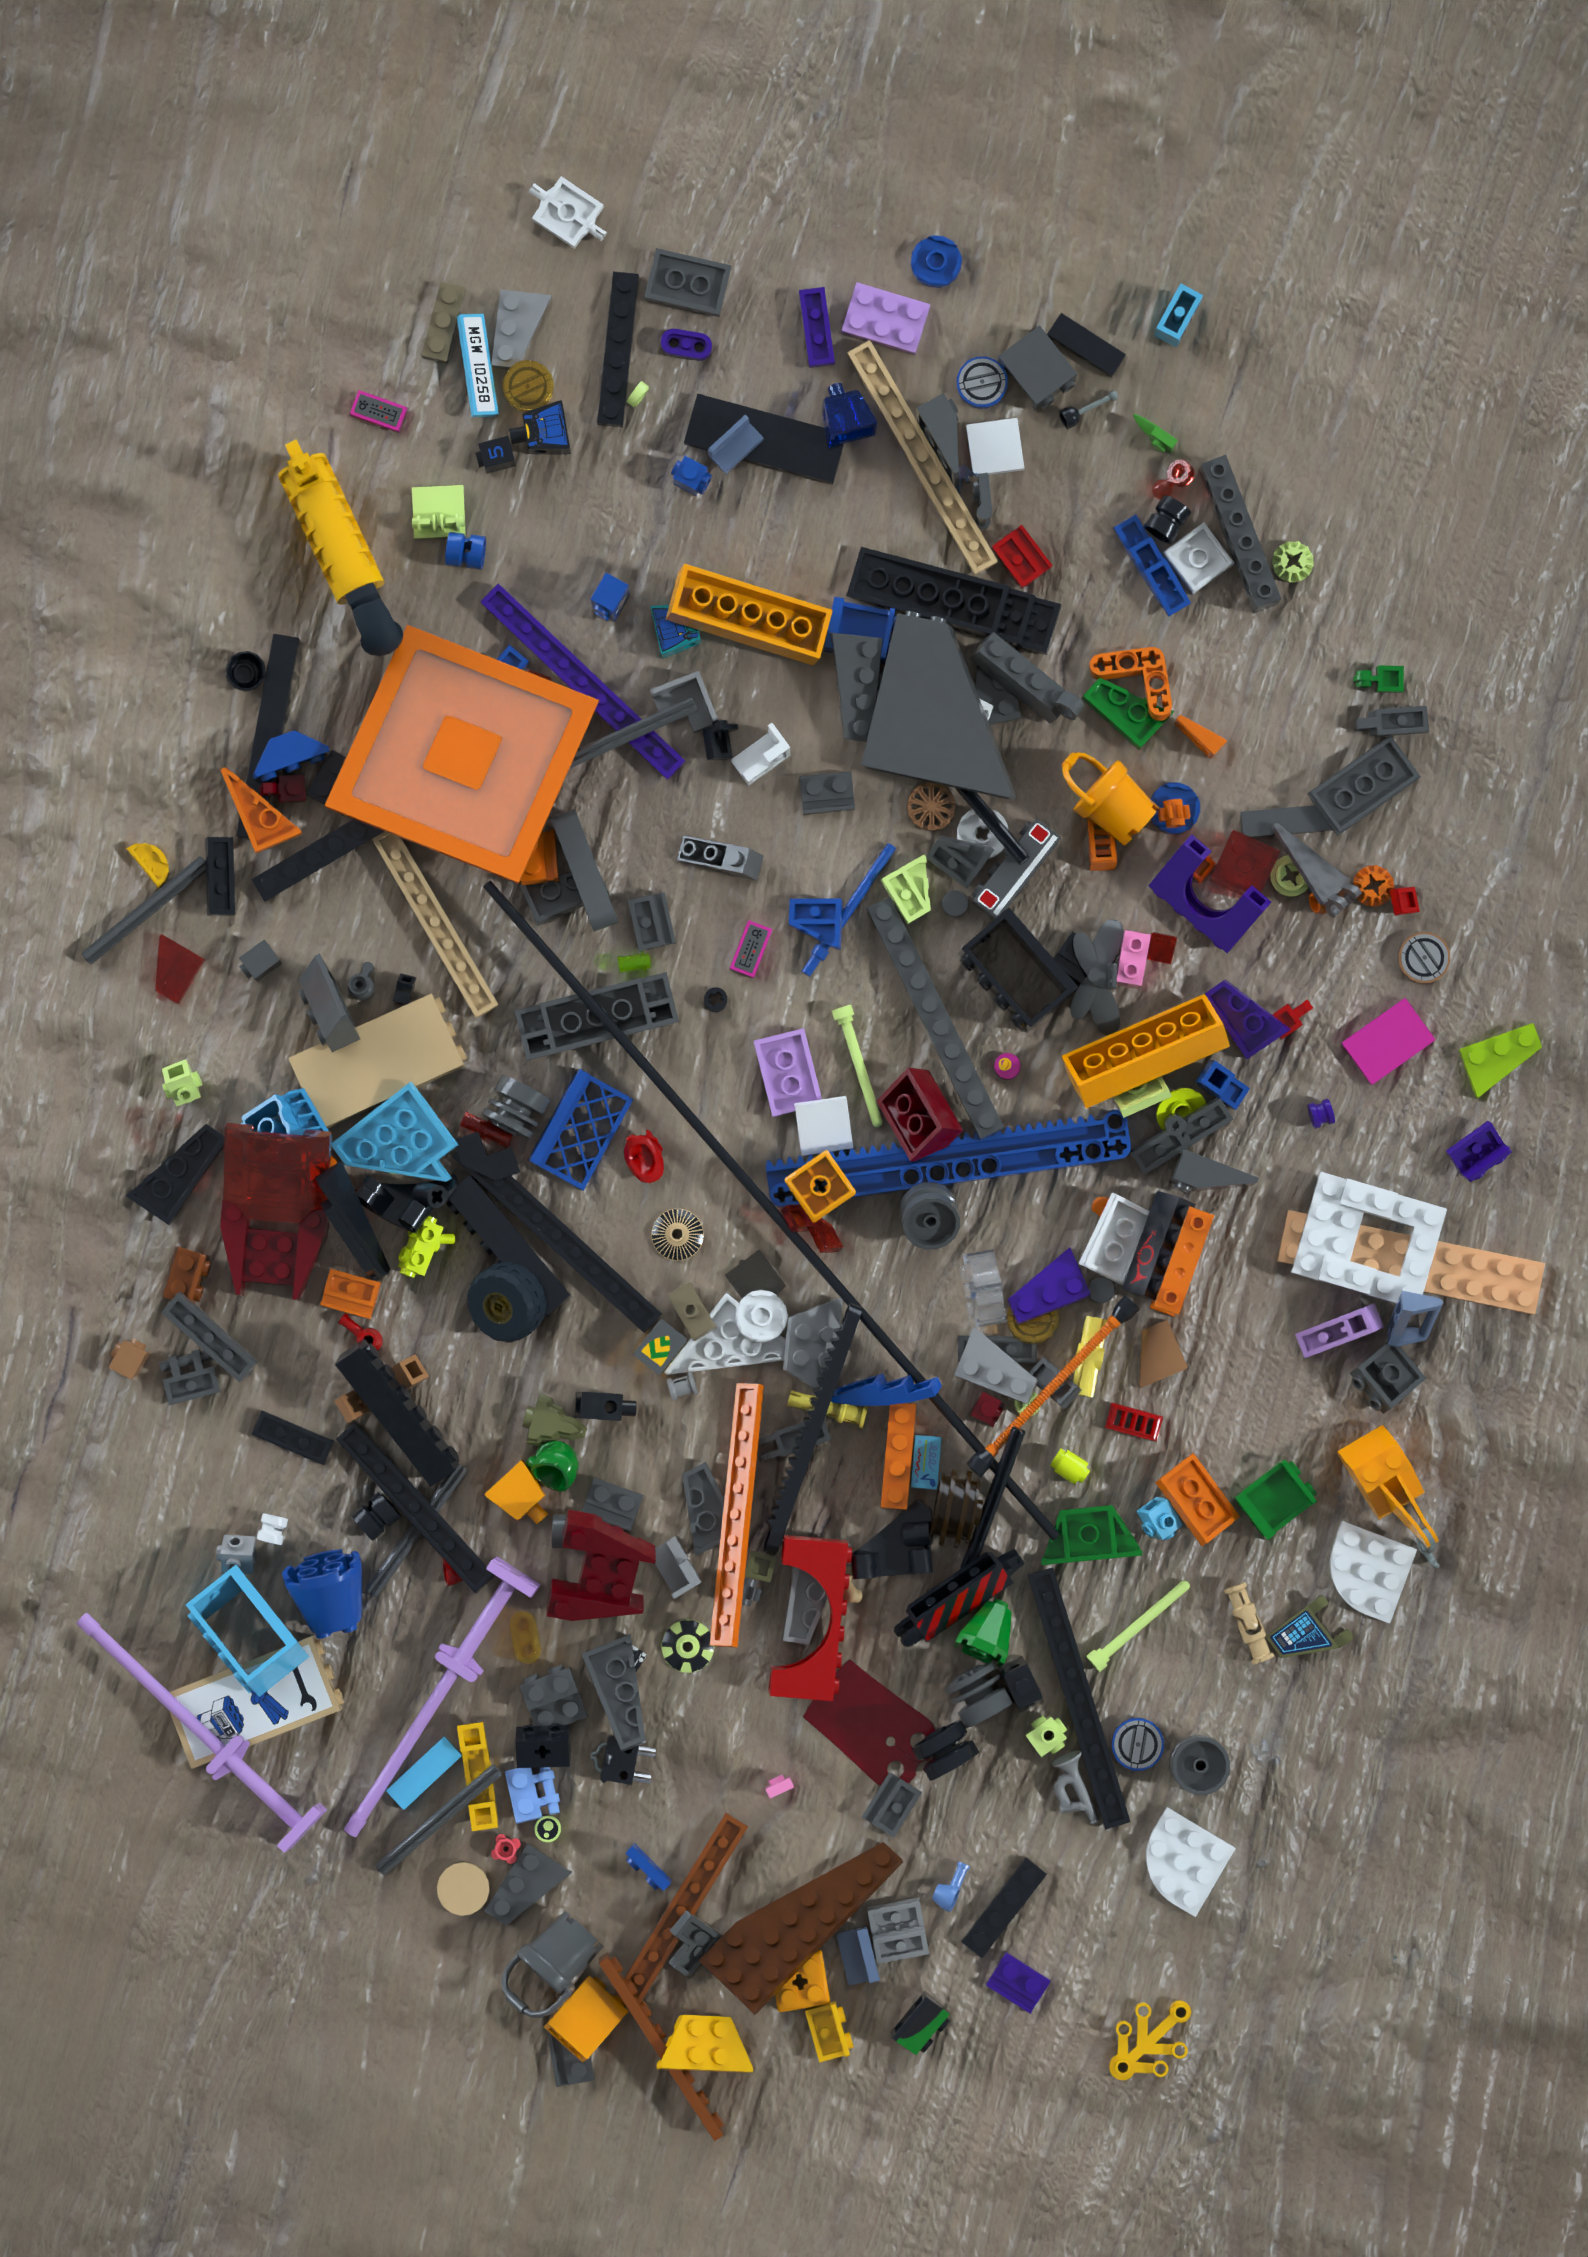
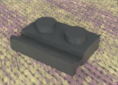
[800,772,855,815]
[628,892,676,952]
[582,1477,644,1531]
[862,1771,922,1837]
[548,2033,595,2087]

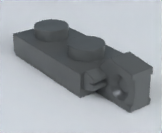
[1355,706,1429,737]

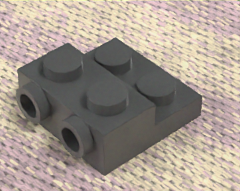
[1350,1342,1426,1414]
[520,1664,588,1726]

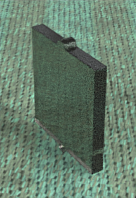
[725,1250,786,1298]

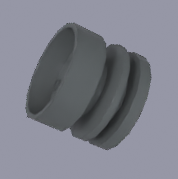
[482,1074,551,1139]
[944,1662,1014,1728]

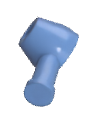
[932,1862,970,1912]

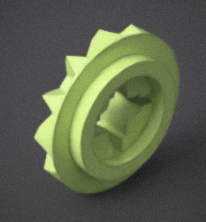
[1272,541,1313,582]
[1270,855,1308,897]

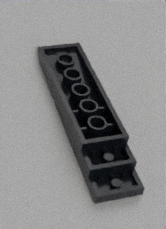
[846,547,1062,655]

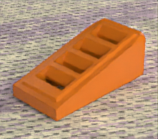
[1174,715,1227,759]
[1087,817,1117,871]

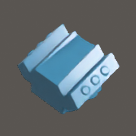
[238,1088,332,1180]

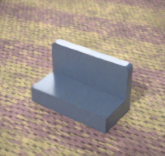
[708,415,764,475]
[836,1926,880,1985]

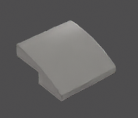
[867,1897,929,1964]

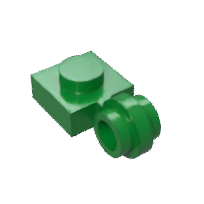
[1353,665,1404,693]

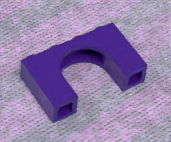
[1148,835,1271,954]

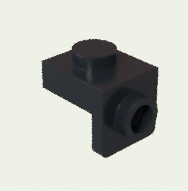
[702,720,738,760]

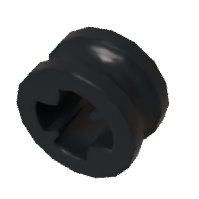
[704,987,727,1012]

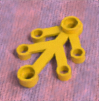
[1109,2000,1191,2080]

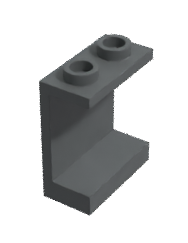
[998,325,1077,410]

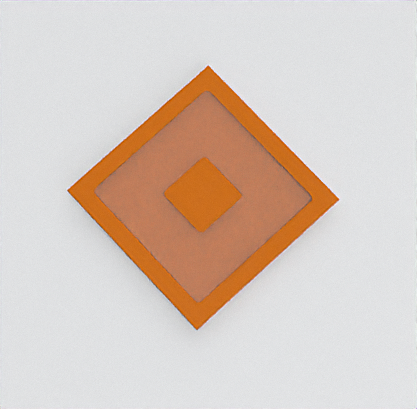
[324,625,599,884]

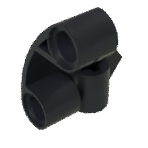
[355,1174,458,1233]
[851,1499,934,1579]

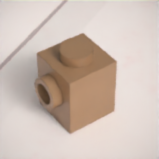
[108,1338,150,1381]

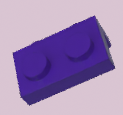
[1446,1121,1512,1182]

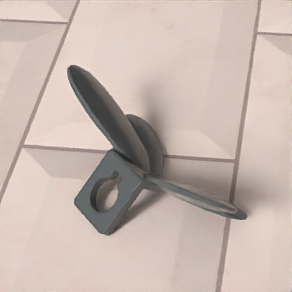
[1070,919,1124,1035]

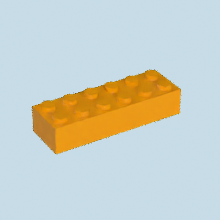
[665,563,833,665]
[1061,994,1230,1109]

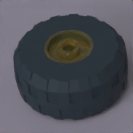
[467,1262,546,1343]

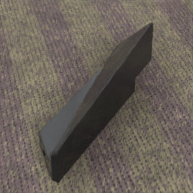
[315,1162,390,1281]

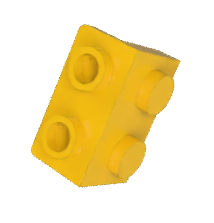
[805,2001,854,2063]

